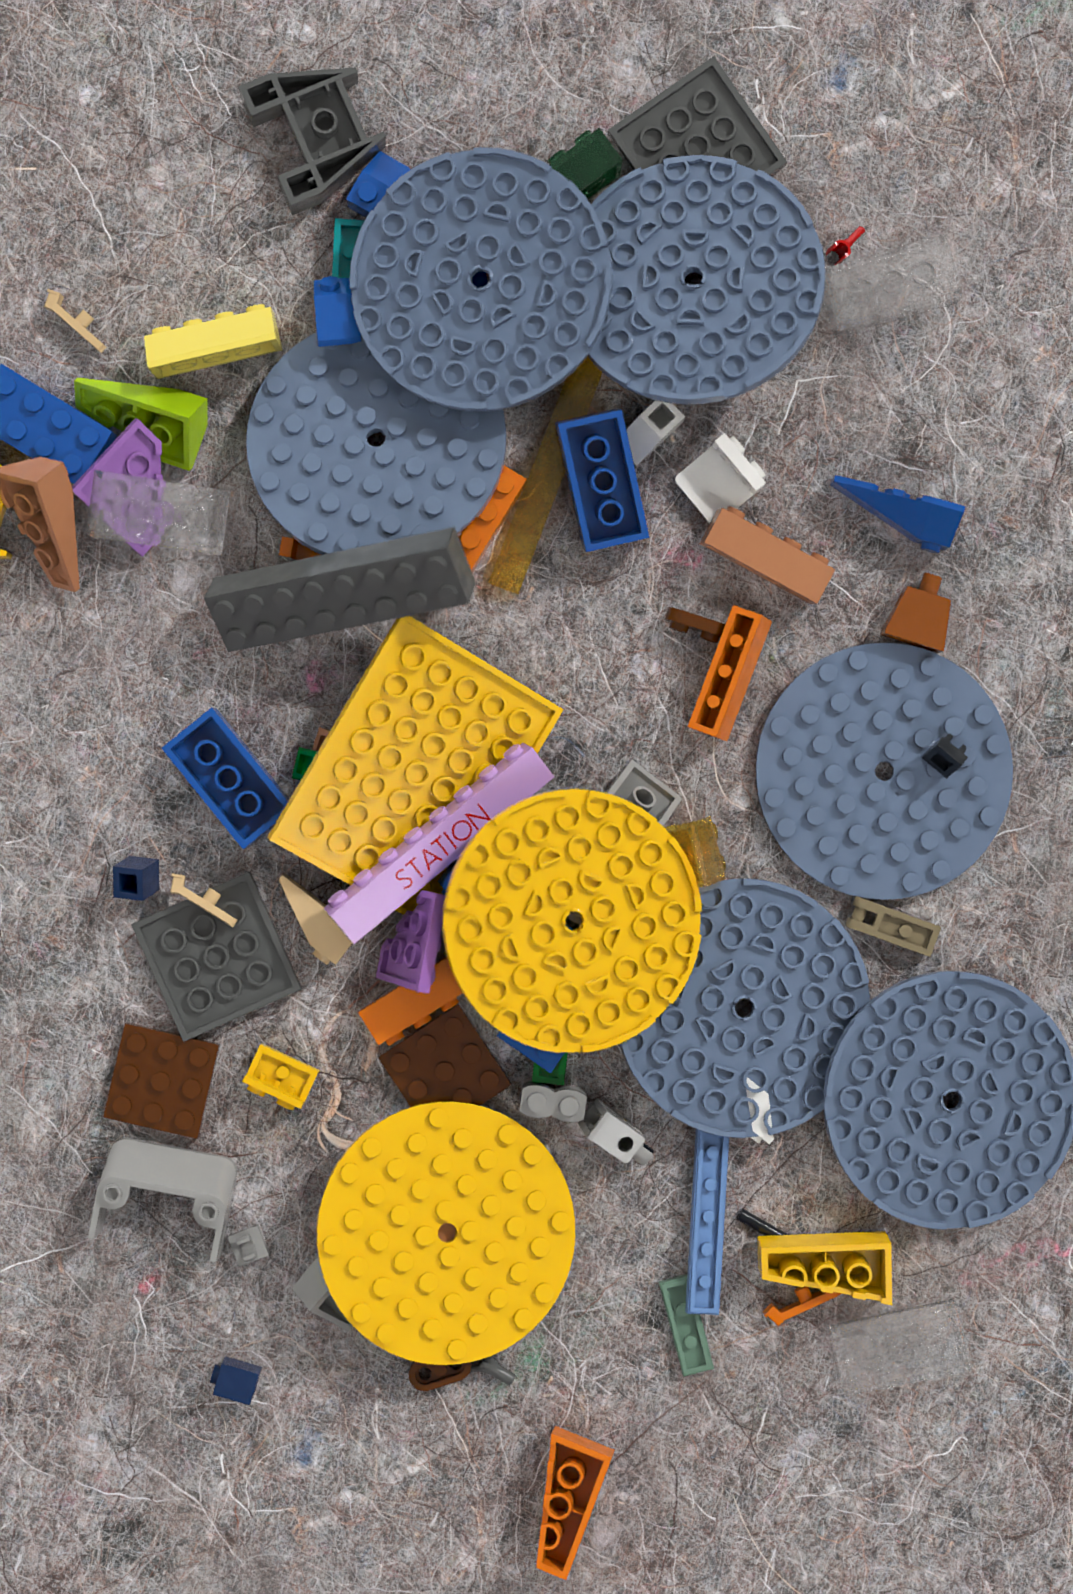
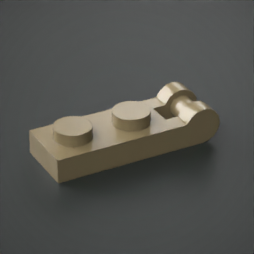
[845,896,941,957]

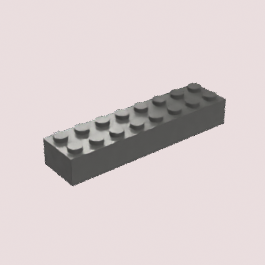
[204,527,476,652]

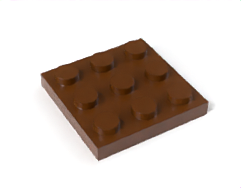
[378,1003,512,1107]
[103,1022,220,1139]

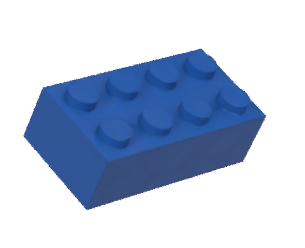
[0,363,118,484]
[555,408,650,552]
[162,707,289,849]

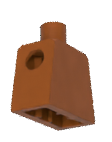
[880,573,951,653]

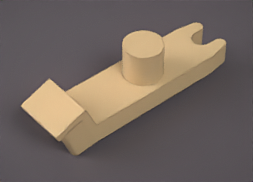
[44,289,107,353]
[170,873,237,927]

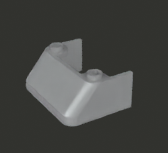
[88,1138,237,1262]

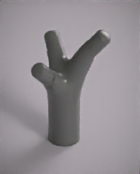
[470,1356,516,1386]

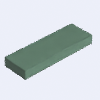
[658,1274,714,1377]

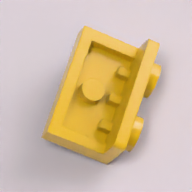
[242,1043,320,1110]

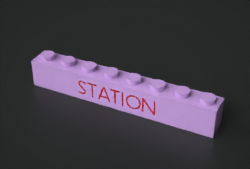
[324,743,554,944]

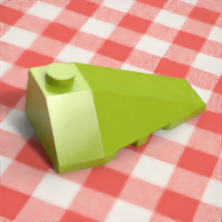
[74,377,208,471]

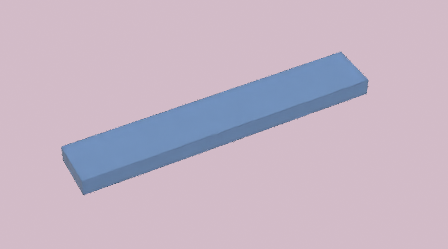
[685,1129,729,1315]

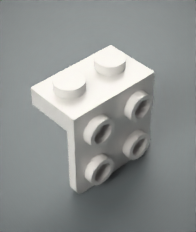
[675,433,766,524]

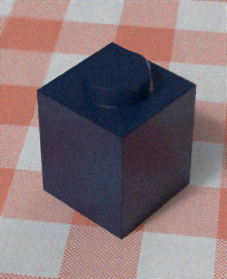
[113,856,160,901]
[210,1356,262,1405]

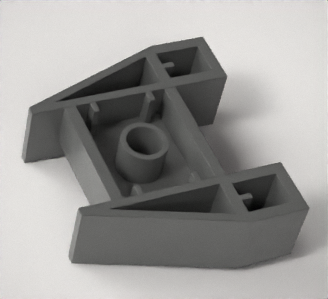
[238,67,386,215]

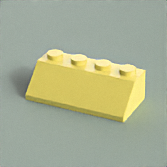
[144,304,282,379]

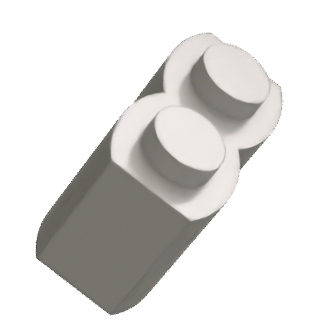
[520,1081,587,1122]

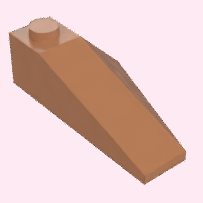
[0,457,80,592]

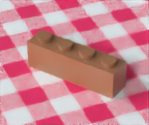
[699,506,836,604]

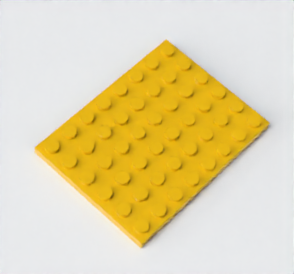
[267,616,564,915]

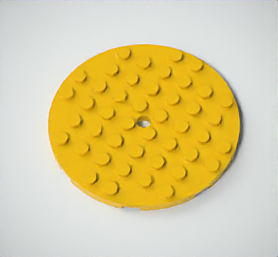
[442,789,702,1053]
[316,1101,575,1365]

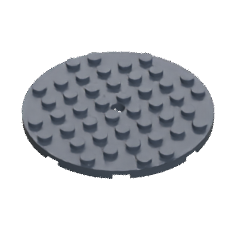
[350,147,613,412]
[587,155,825,404]
[246,332,506,555]
[755,643,1013,900]
[620,879,870,1138]
[823,971,1073,1230]

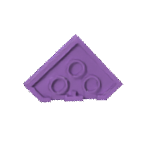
[72,418,164,557]
[376,890,445,993]

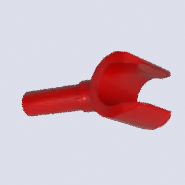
[825,226,865,265]

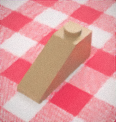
[279,874,353,965]

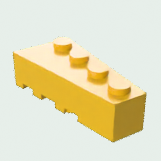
[757,1231,892,1305]

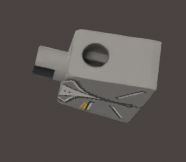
[578,1098,654,1166]

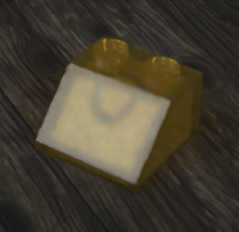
[664,816,726,887]

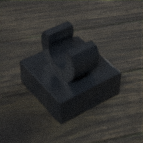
[922,734,968,779]

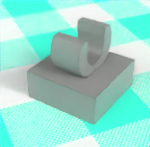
[227,1223,270,1267]

